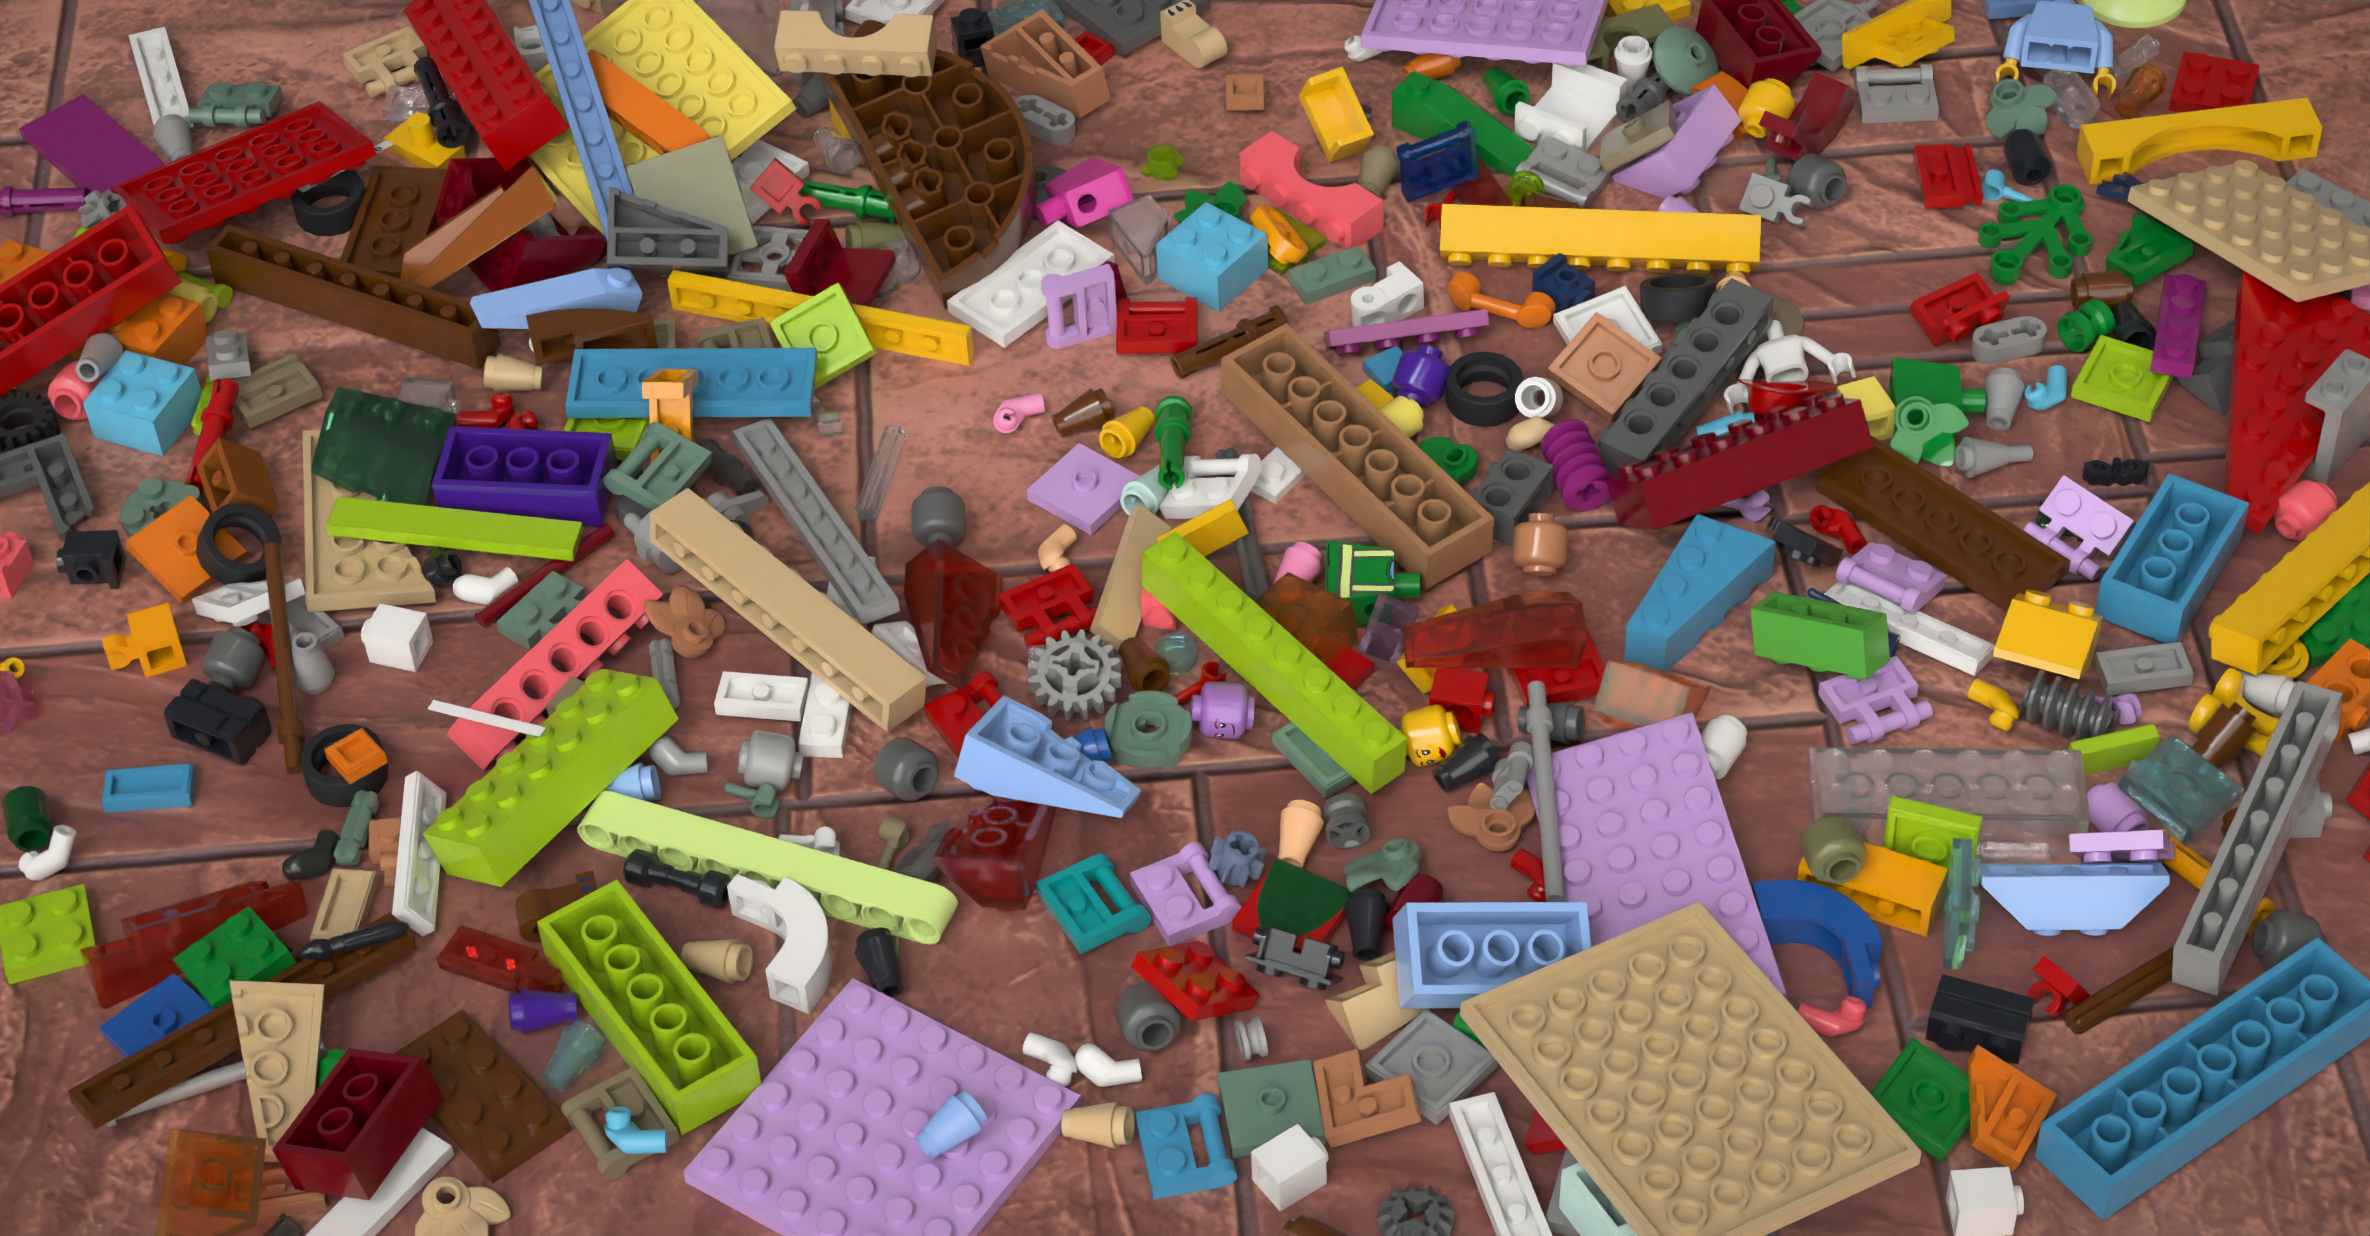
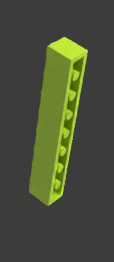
[1142,531,1407,794]

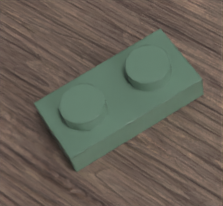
[1288,245,1376,305]

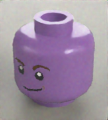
[1190,681,1255,740]

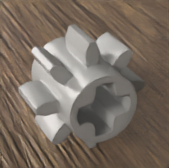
[79,189,127,228]

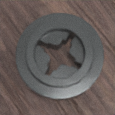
[1377,1182,1455,1236]

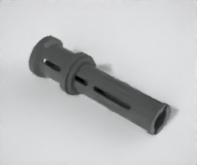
[1616,71,1671,123]

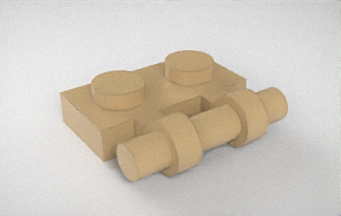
[342,26,439,98]

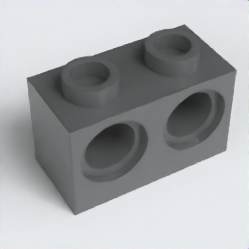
[1469,448,1553,547]

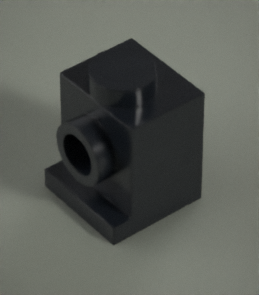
[950,8,994,68]
[56,530,126,589]

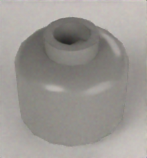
[737,730,803,791]

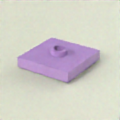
[1026,443,1139,535]

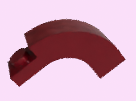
[1759,71,1859,161]

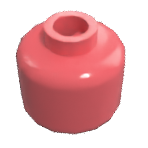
[48,362,104,421]
[2274,480,2338,543]

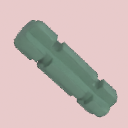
[333,790,380,867]

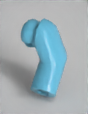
[2024,365,2068,411]
[604,1106,668,1154]

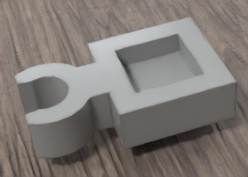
[1738,173,1814,227]

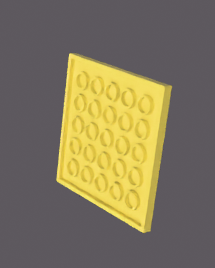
[527,0,796,243]

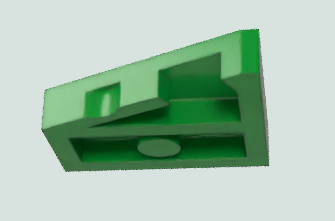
[2106,212,2193,288]

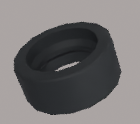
[291,169,365,236]
[1640,273,1716,322]
[1446,351,1524,427]
[196,503,281,585]
[300,724,389,807]

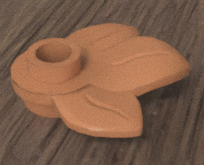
[644,585,725,658]
[1447,782,1535,851]

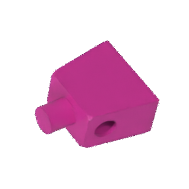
[1035,157,1135,227]

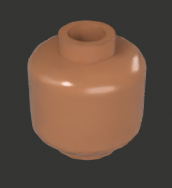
[1513,513,1568,577]

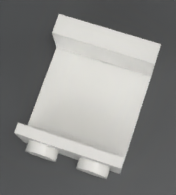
[1515,63,1627,153]

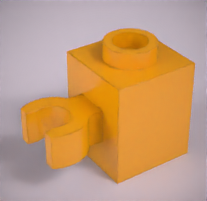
[102,603,187,678]

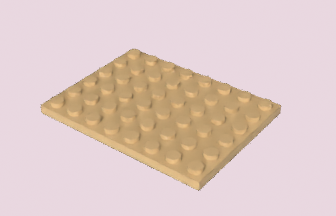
[1460,901,1922,1236]

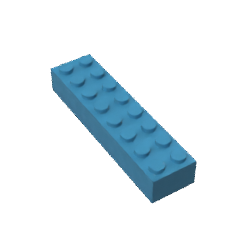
[2035,937,2370,1221]

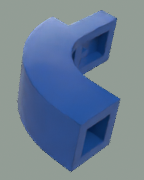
[1752,880,1882,1009]

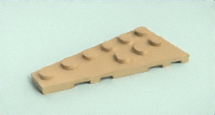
[303,428,436,612]

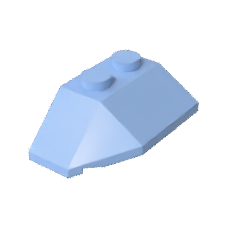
[1975,862,2170,936]

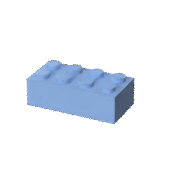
[1392,902,1591,1009]

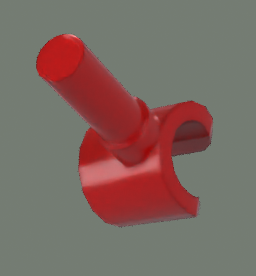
[1424,192,1457,230]
[1174,661,1227,705]

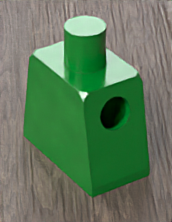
[1889,358,1986,436]

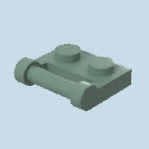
[602,422,712,511]

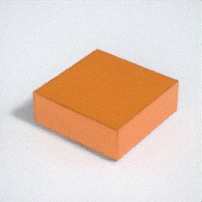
[324,728,388,784]

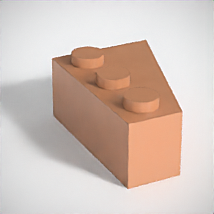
[980,9,1111,118]

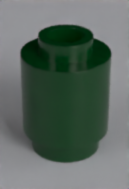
[2,786,53,852]

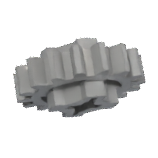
[1028,629,1122,721]

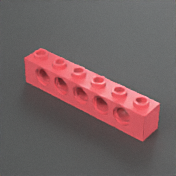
[446,559,663,771]

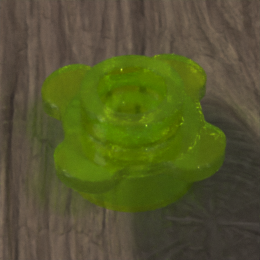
[1141,144,1184,180]

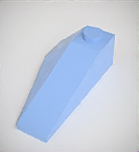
[470,267,643,329]
[954,695,1141,818]

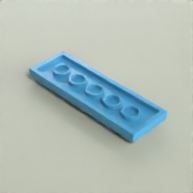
[565,348,818,418]

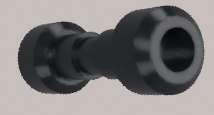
[623,849,731,909]

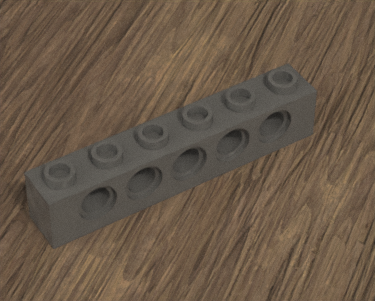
[1598,278,1773,474]

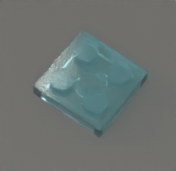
[2118,735,2244,841]
[1943,838,1980,970]

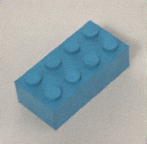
[2095,473,2249,643]

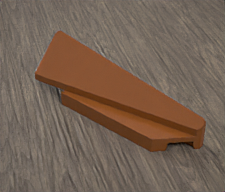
[400,165,557,289]

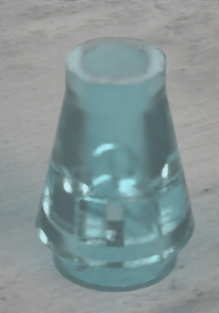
[541,1020,605,1092]

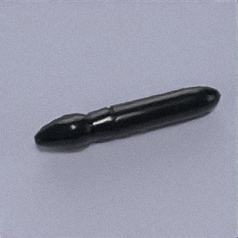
[298,921,410,960]

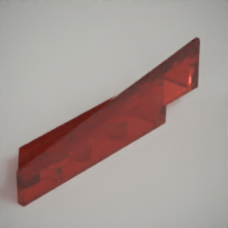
[80,880,308,1009]

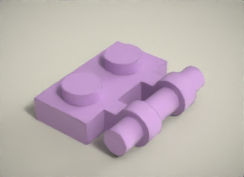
[2023,475,2136,581]
[1818,656,1933,745]
[2069,830,2175,863]

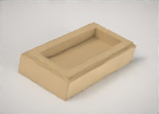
[310,868,379,941]

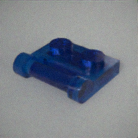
[1396,119,1479,203]

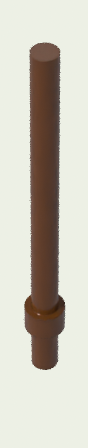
[263,542,305,774]

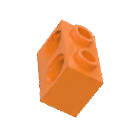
[2306,638,2370,743]

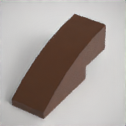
[526,308,658,365]

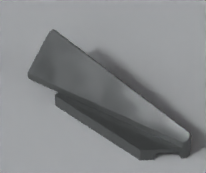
[2177,290,2278,415]

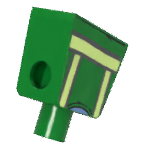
[1325,541,1420,629]

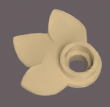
[415,1177,511,1236]

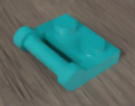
[1036,853,1152,954]

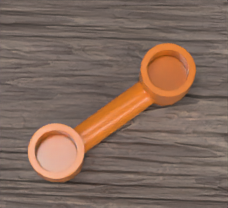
[1447,272,1556,329]

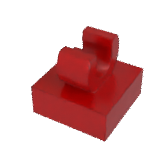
[2027,955,2090,1019]

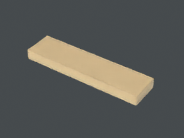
[1090,504,1172,652]

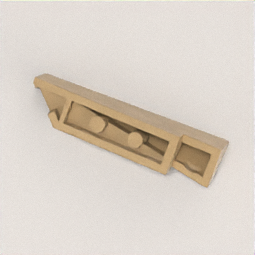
[1325,950,1430,1051]

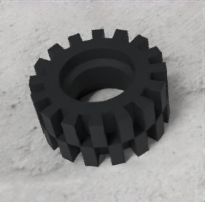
[0,391,61,454]

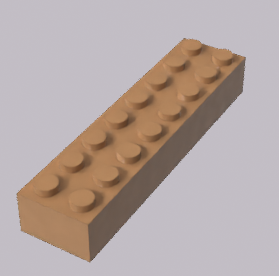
[1221,323,1494,590]

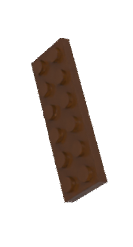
[1816,436,2070,612]

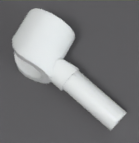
[779,826,840,856]

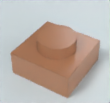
[1226,74,1264,111]

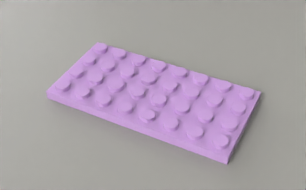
[1526,712,1788,1000]

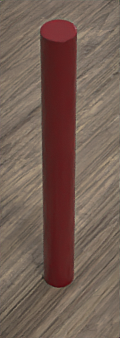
[475,523,615,627]

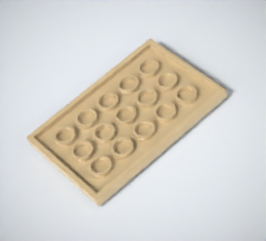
[2127,160,2370,302]

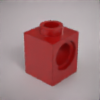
[1429,666,1496,734]

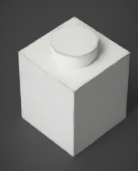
[361,603,433,672]
[1251,1124,1329,1212]
[1946,1166,2024,1236]

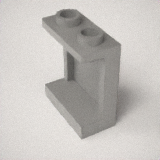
[2303,349,2370,485]

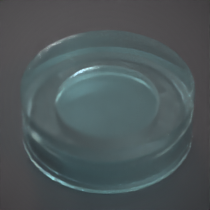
[1154,633,1198,675]

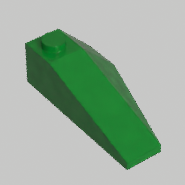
[1392,71,1535,177]

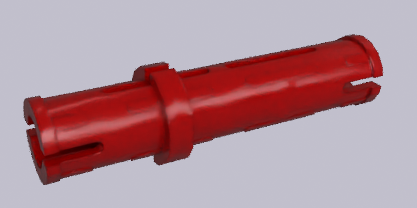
[185,378,240,494]

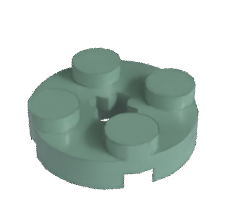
[120,478,204,538]
[1104,691,1193,769]

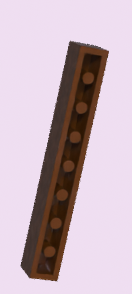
[205,224,500,369]

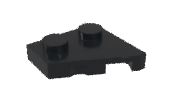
[1765,516,1843,567]

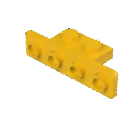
[1842,0,1955,70]

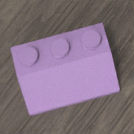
[1611,85,1741,199]

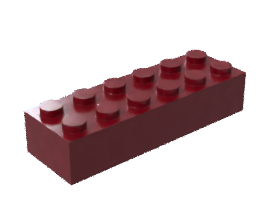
[1605,392,1874,530]

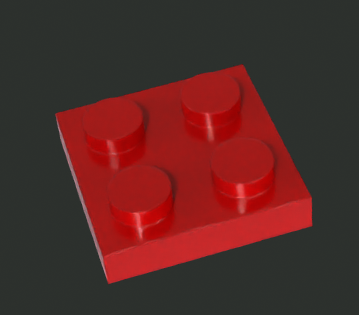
[2169,51,2260,113]
[1131,941,1260,1021]

